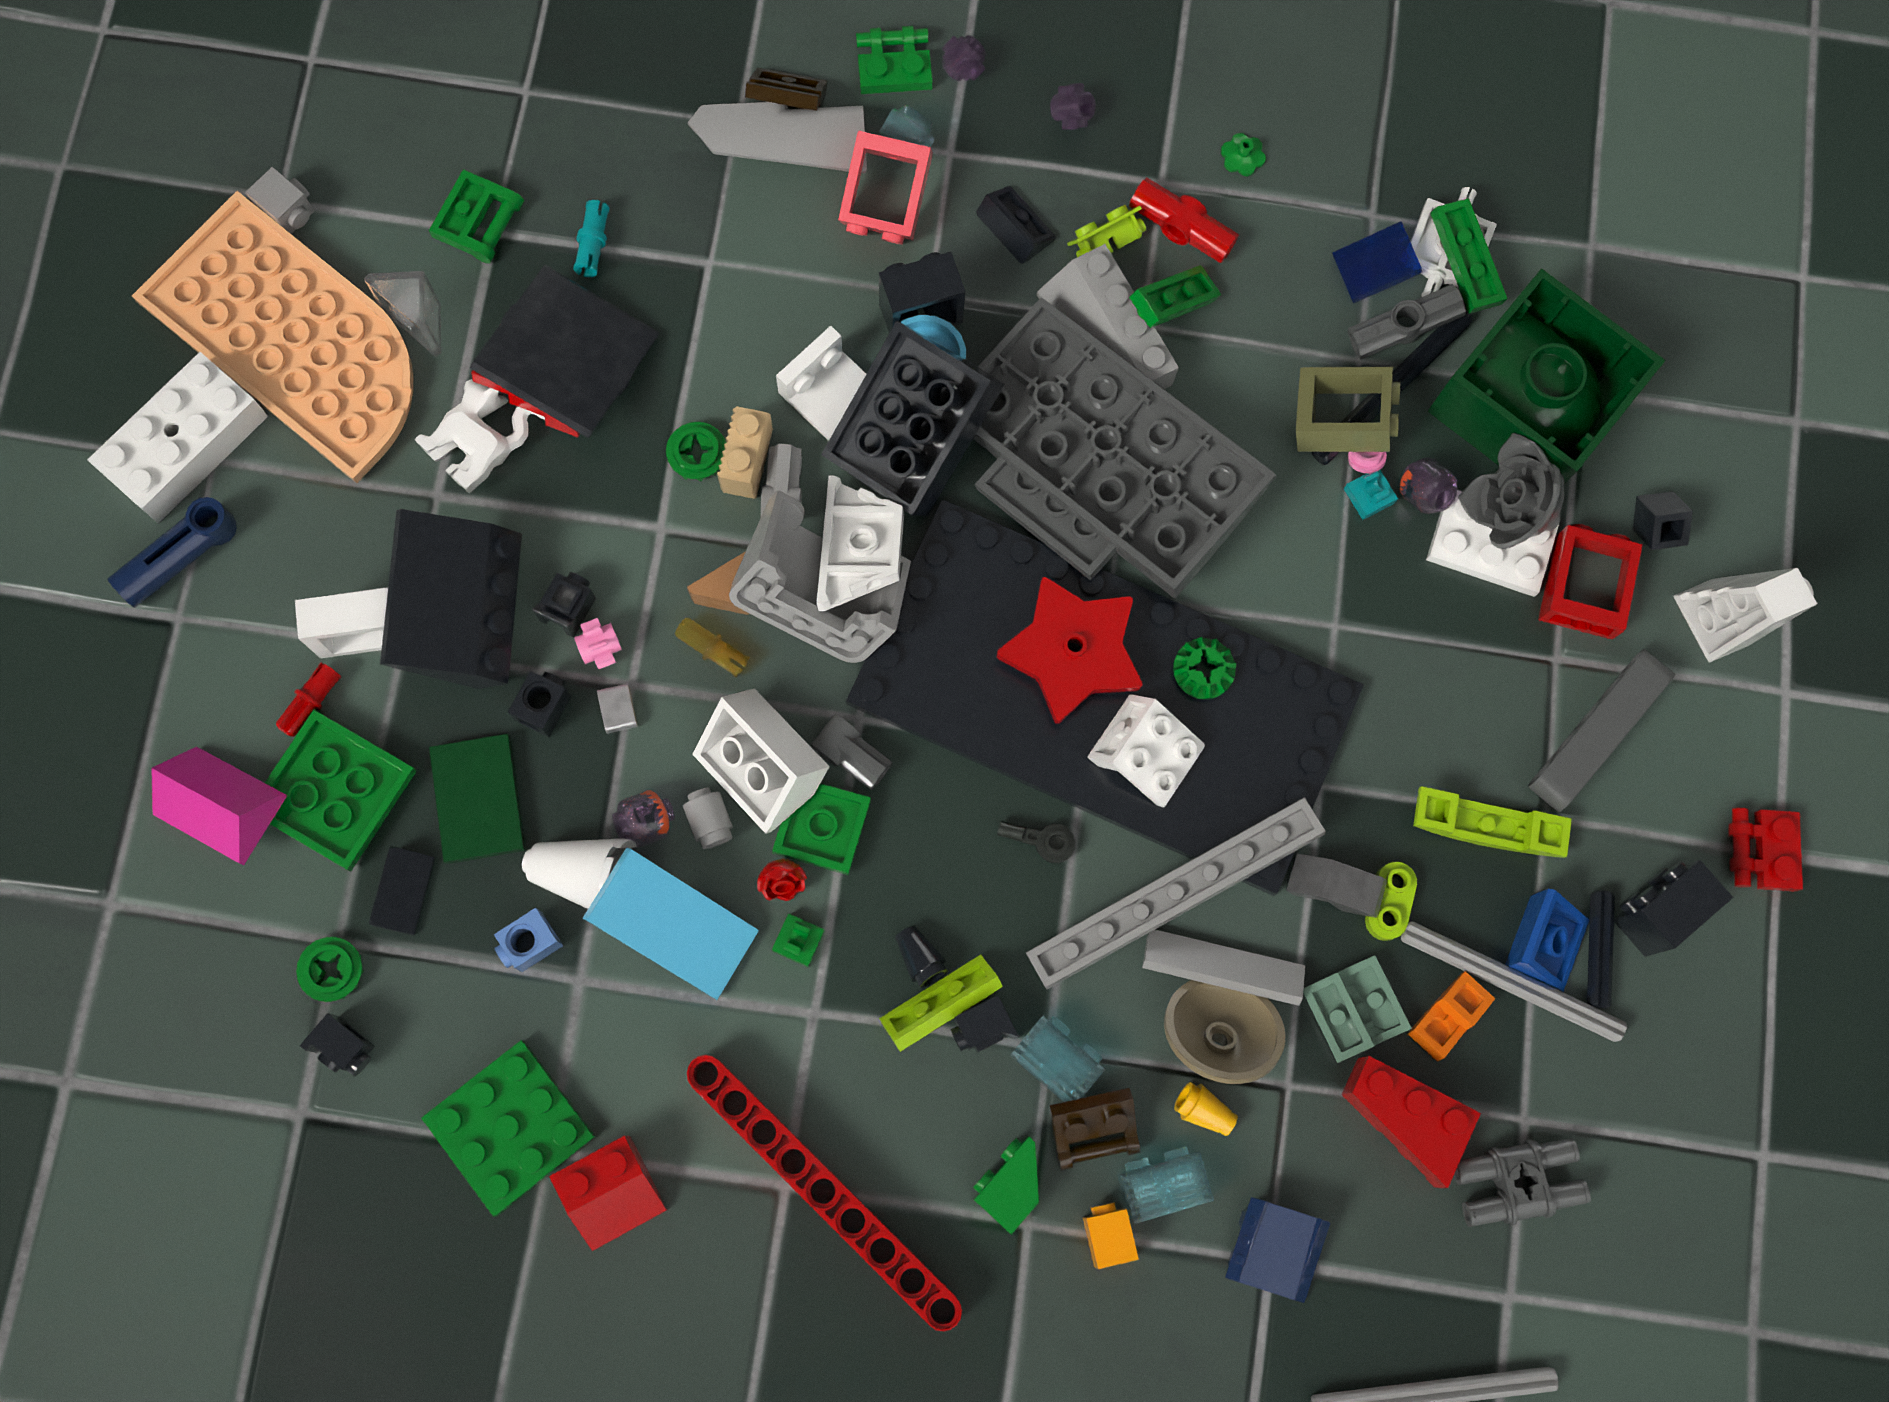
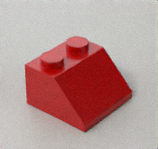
[549,1135,667,1251]

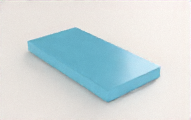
[583,847,759,1000]

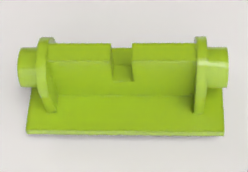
[1067,204,1146,257]

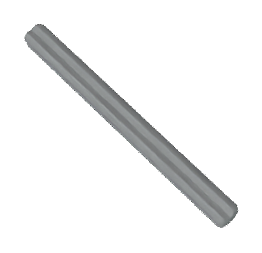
[1401,922,1627,1042]
[1311,1367,1559,1402]

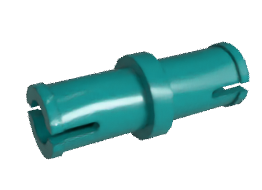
[573,200,610,277]

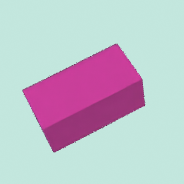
[151,747,287,865]

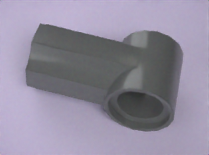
[810,714,892,791]

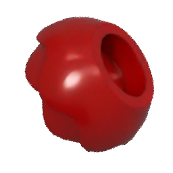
[757,859,807,901]

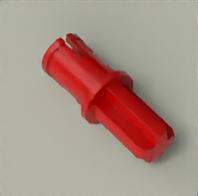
[276,662,341,737]

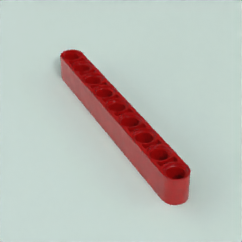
[687,1055,962,1331]

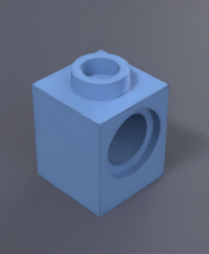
[494,908,563,972]

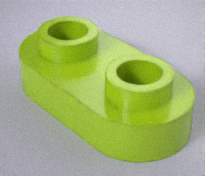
[1365,862,1417,941]

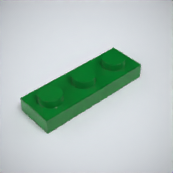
[1430,198,1508,314]
[1129,265,1222,328]

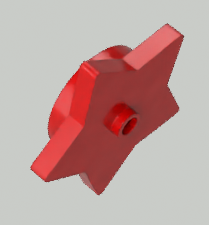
[997,577,1143,724]

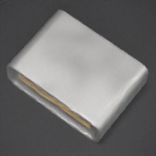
[597,683,638,734]

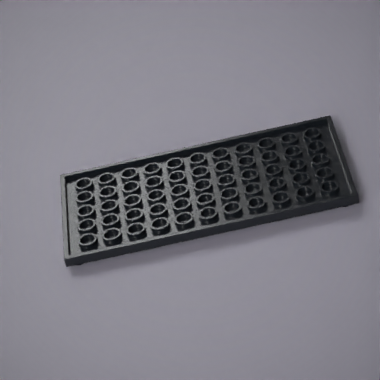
[846,499,1364,896]

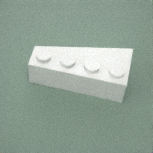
[1673,568,1817,663]

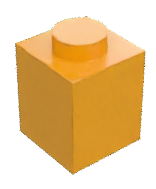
[1083,1202,1139,1269]

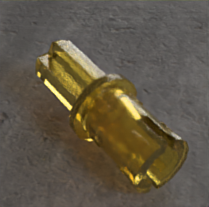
[675,618,750,678]

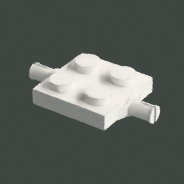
[1401,187,1497,297]

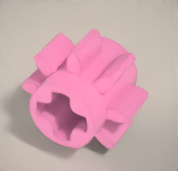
[574,618,622,669]

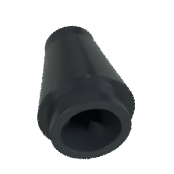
[895,925,948,988]

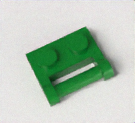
[429,169,524,264]

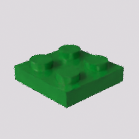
[772,783,871,875]

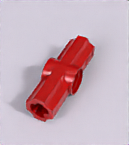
[1129,177,1240,263]

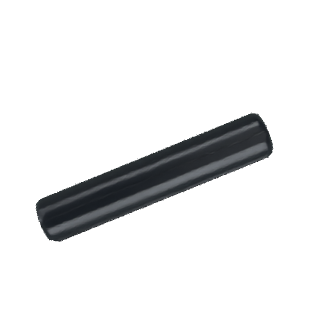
[1587,890,1615,1009]

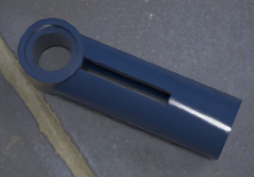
[107,497,237,608]

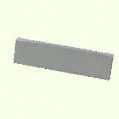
[1142,930,1305,1006]

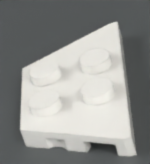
[817,476,904,611]

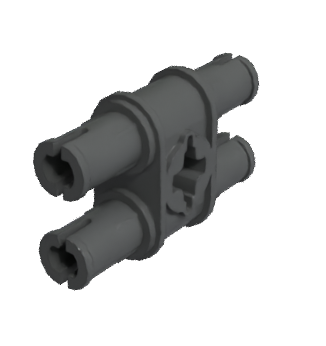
[1454,1138,1591,1227]

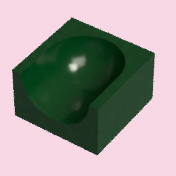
[1427,268,1666,484]

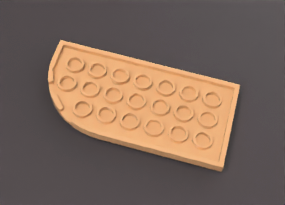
[132,191,414,483]

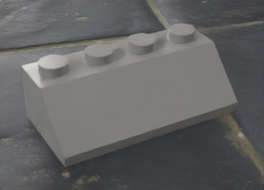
[1037,244,1179,389]

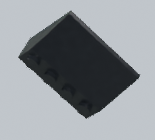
[821,321,1005,516]
[380,509,522,689]

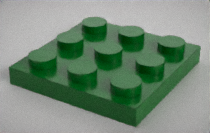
[265,710,417,872]
[421,1040,596,1217]

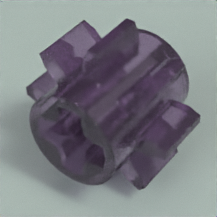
[942,35,986,81]
[1050,83,1096,130]

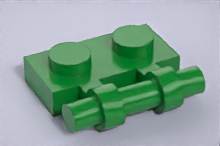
[856,25,933,94]

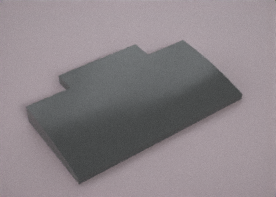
[973,297,1276,599]

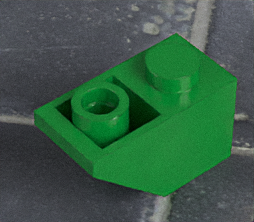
[973,1137,1039,1235]

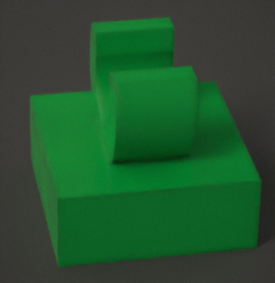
[772,913,825,968]

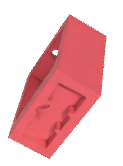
[838,131,933,245]

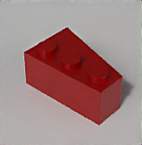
[1341,1056,1481,1188]

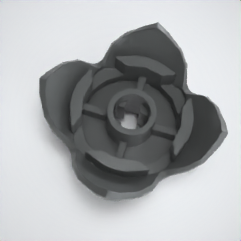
[1458,433,1564,549]

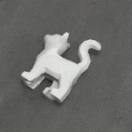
[415,379,545,493]

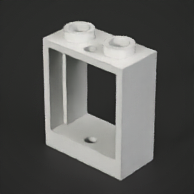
[295,588,388,658]

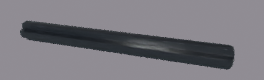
[1312,311,1473,465]

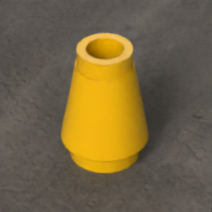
[1174,1082,1238,1136]

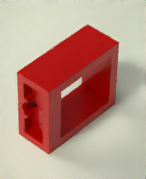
[1538,524,1643,640]

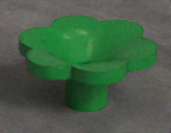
[1221,133,1266,176]

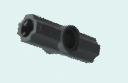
[1348,284,1466,360]

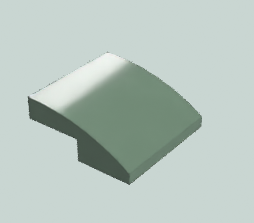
[1303,955,1412,1063]

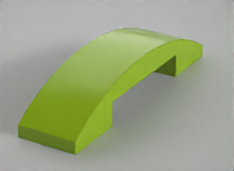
[1413,786,1572,858]

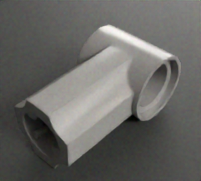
[761,444,802,516]

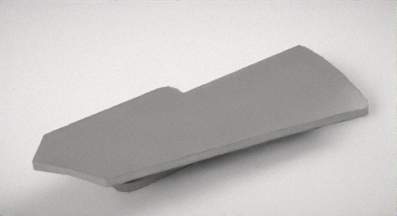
[688,102,867,174]

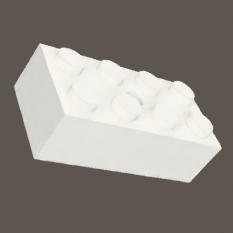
[87,352,268,524]

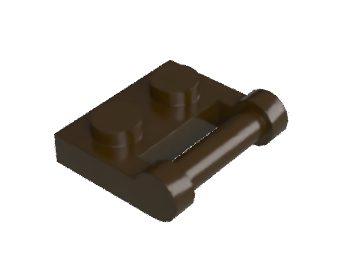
[1049,1088,1141,1171]

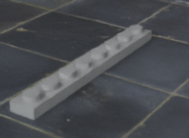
[1026,797,1326,990]

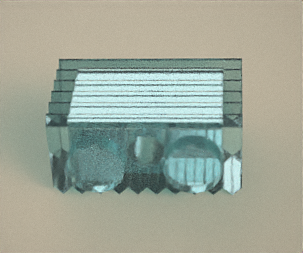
[1010,1016,1105,1102]
[1117,1146,1214,1224]

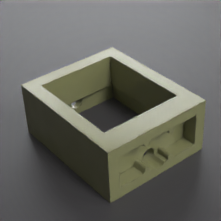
[1296,367,1400,452]

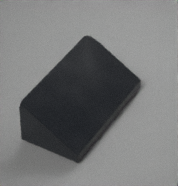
[976,185,1056,264]
[369,846,435,936]

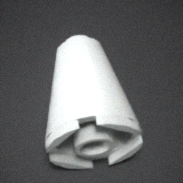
[522,838,637,909]

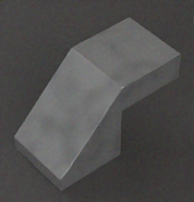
[1286,853,1387,918]

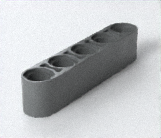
[1527,649,1675,813]

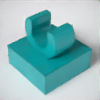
[1344,470,1398,520]

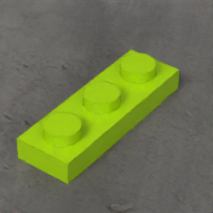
[879,955,1003,1052]

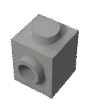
[246,167,314,234]

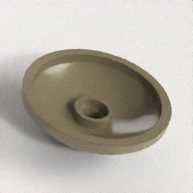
[1164,980,1285,1084]

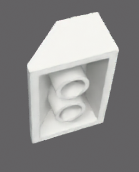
[692,688,830,834]

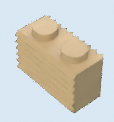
[717,406,773,499]

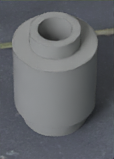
[683,787,733,849]

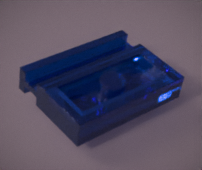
[1332,221,1423,304]

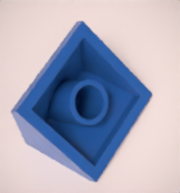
[1505,888,1589,992]

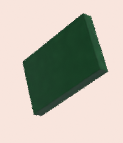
[429,734,526,864]

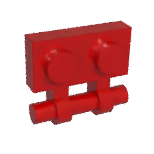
[1728,808,1803,891]

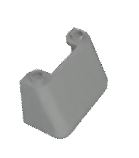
[729,490,911,663]

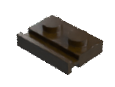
[745,67,827,111]

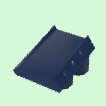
[1225,1197,1330,1303]

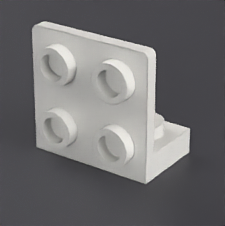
[776,326,866,441]
[1088,694,1205,807]

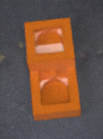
[1408,971,1496,1062]

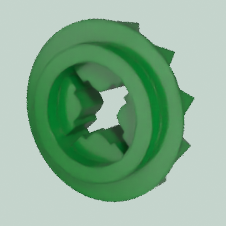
[666,422,726,482]
[1173,637,1236,699]
[296,937,364,1003]

